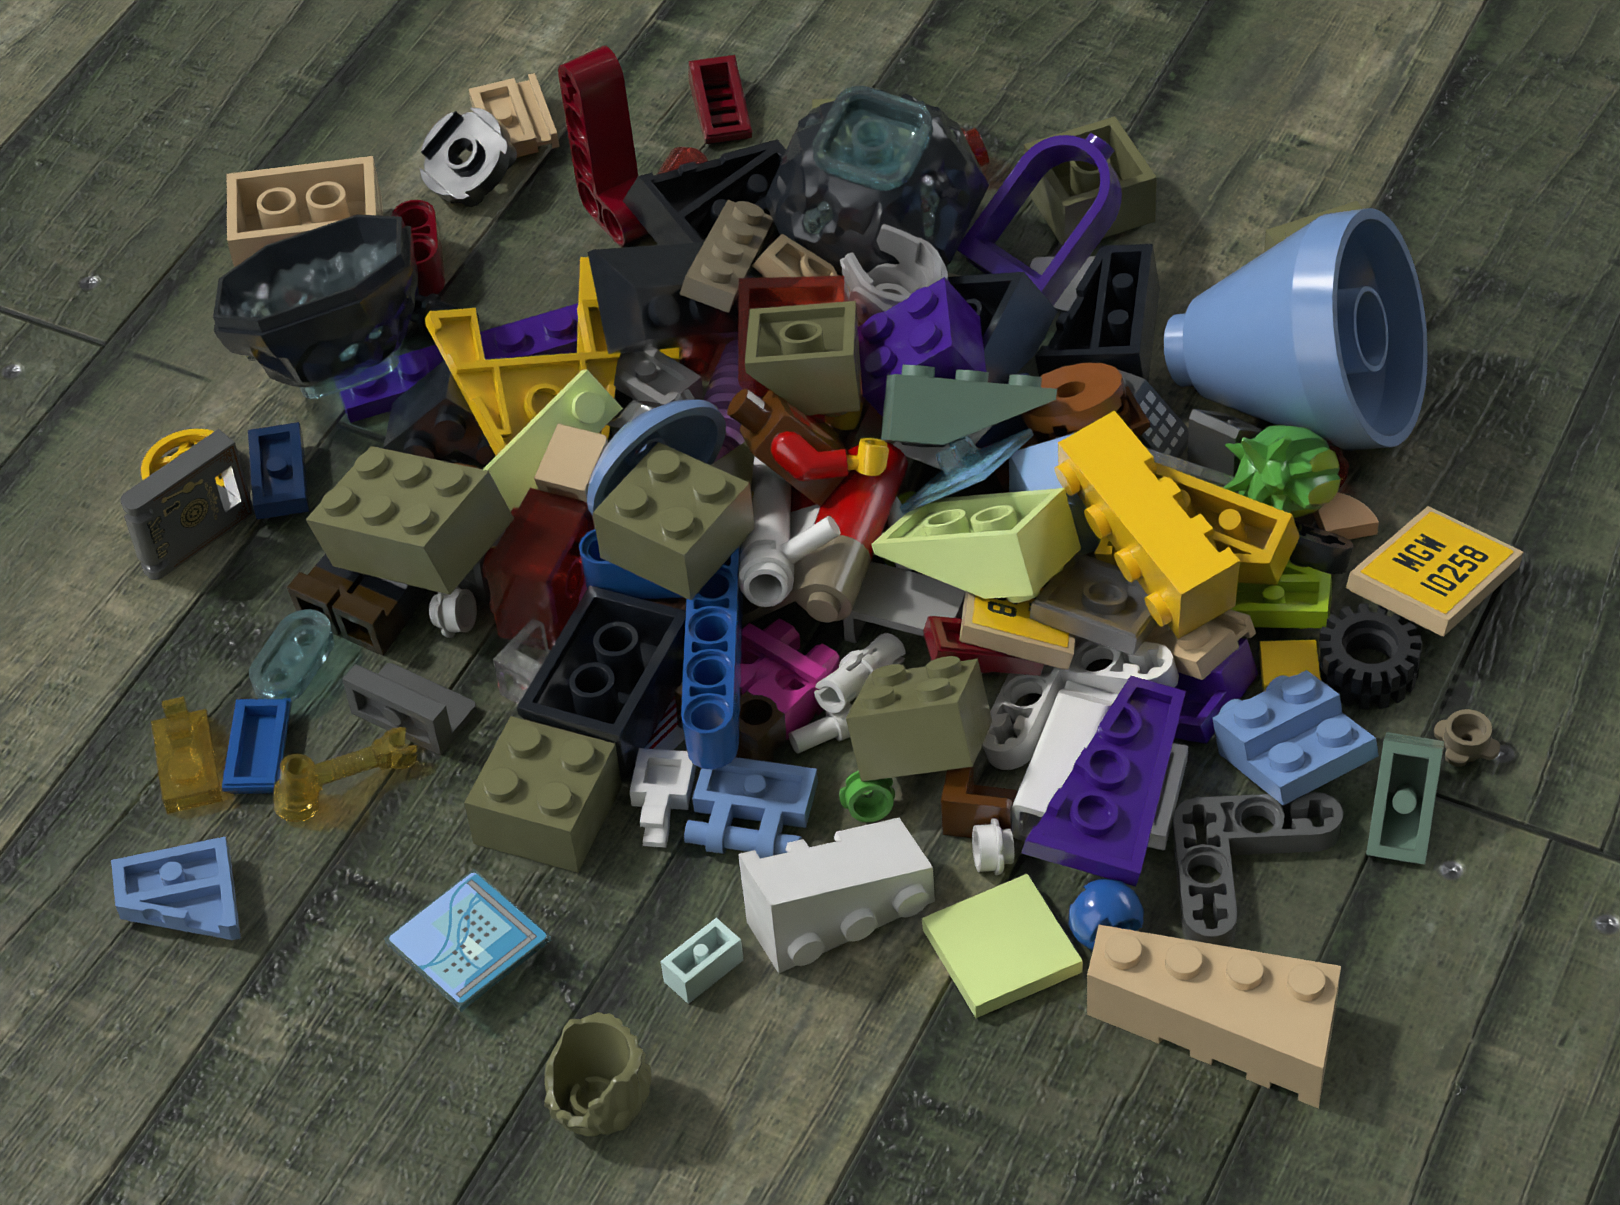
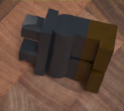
[287,554,428,656]

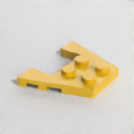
[425,299,621,456]

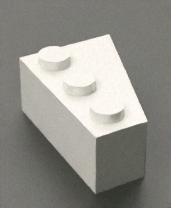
[738,818,935,973]

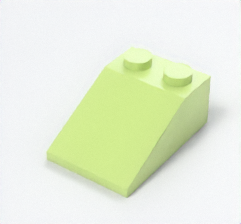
[872,488,1081,603]

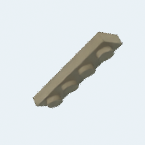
[680,200,774,313]

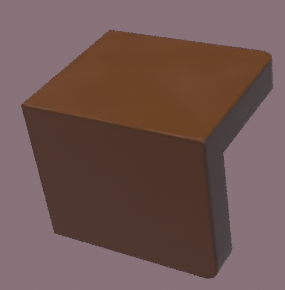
[941,767,1018,838]

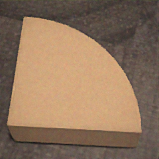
[1313,492,1379,540]

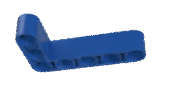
[579,529,743,770]

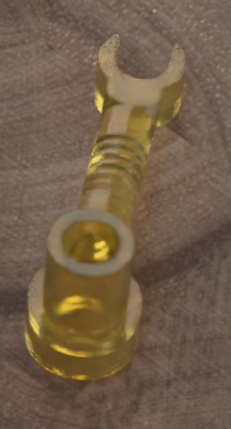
[273,727,418,822]

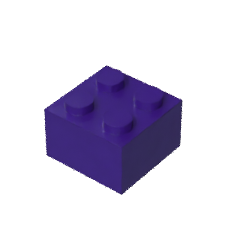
[858,277,987,417]

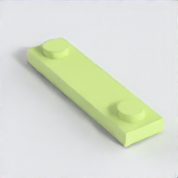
[483,370,623,517]

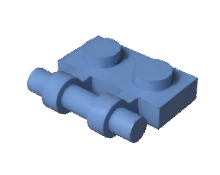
[684,757,818,859]

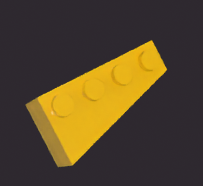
[1054,410,1240,639]

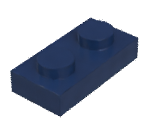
[248,422,309,519]

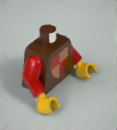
[727,388,889,507]

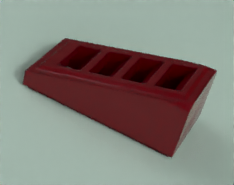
[688,55,752,144]

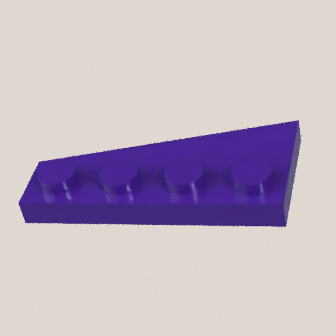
[1021,675,1186,887]

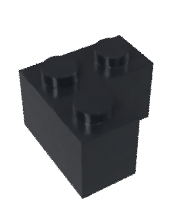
[383,360,495,467]

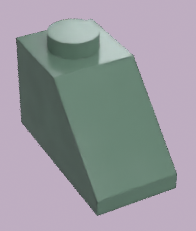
[1366,732,1445,865]

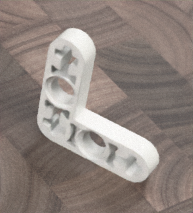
[982,635,1179,770]

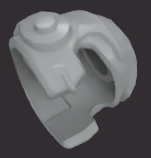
[840,224,948,324]

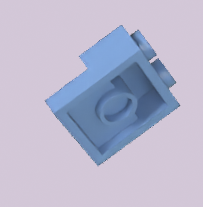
[1213,670,1379,805]

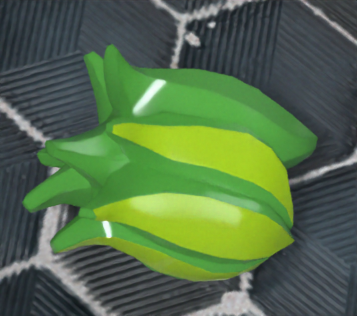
[1223,425,1341,518]

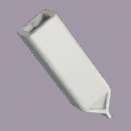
[1011,681,1118,841]

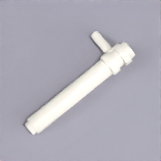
[738,457,841,607]

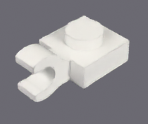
[630,748,697,848]

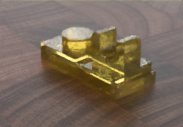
[151,696,223,814]

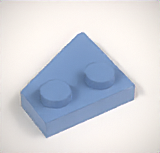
[111,837,241,940]

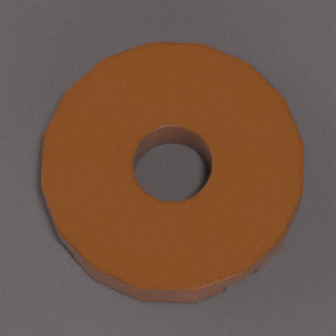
[1021,363,1126,434]

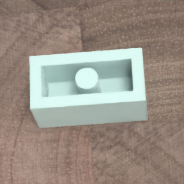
[661,918,744,1004]

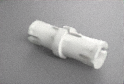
[814,633,905,713]

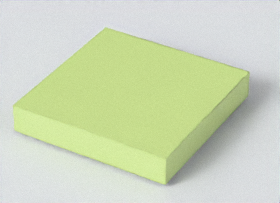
[922,874,1083,1018]

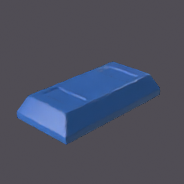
[222,698,292,794]

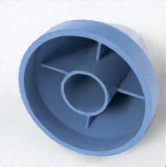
[1164,208,1427,451]

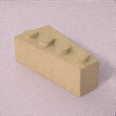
[1087,925,1341,1109]

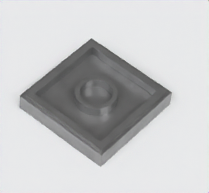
[1029,552,1157,656]

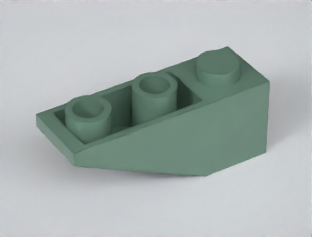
[881,365,1057,445]

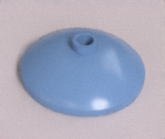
[587,400,726,516]

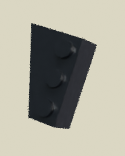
[623,139,786,245]
[1035,244,1160,382]

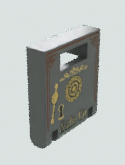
[120,429,255,580]

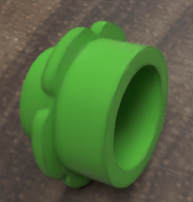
[839,771,895,823]

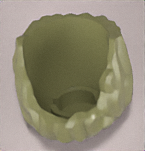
[544,1012,652,1137]

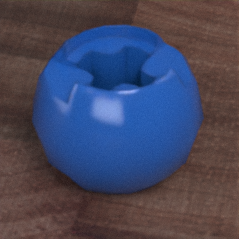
[1069,879,1144,952]

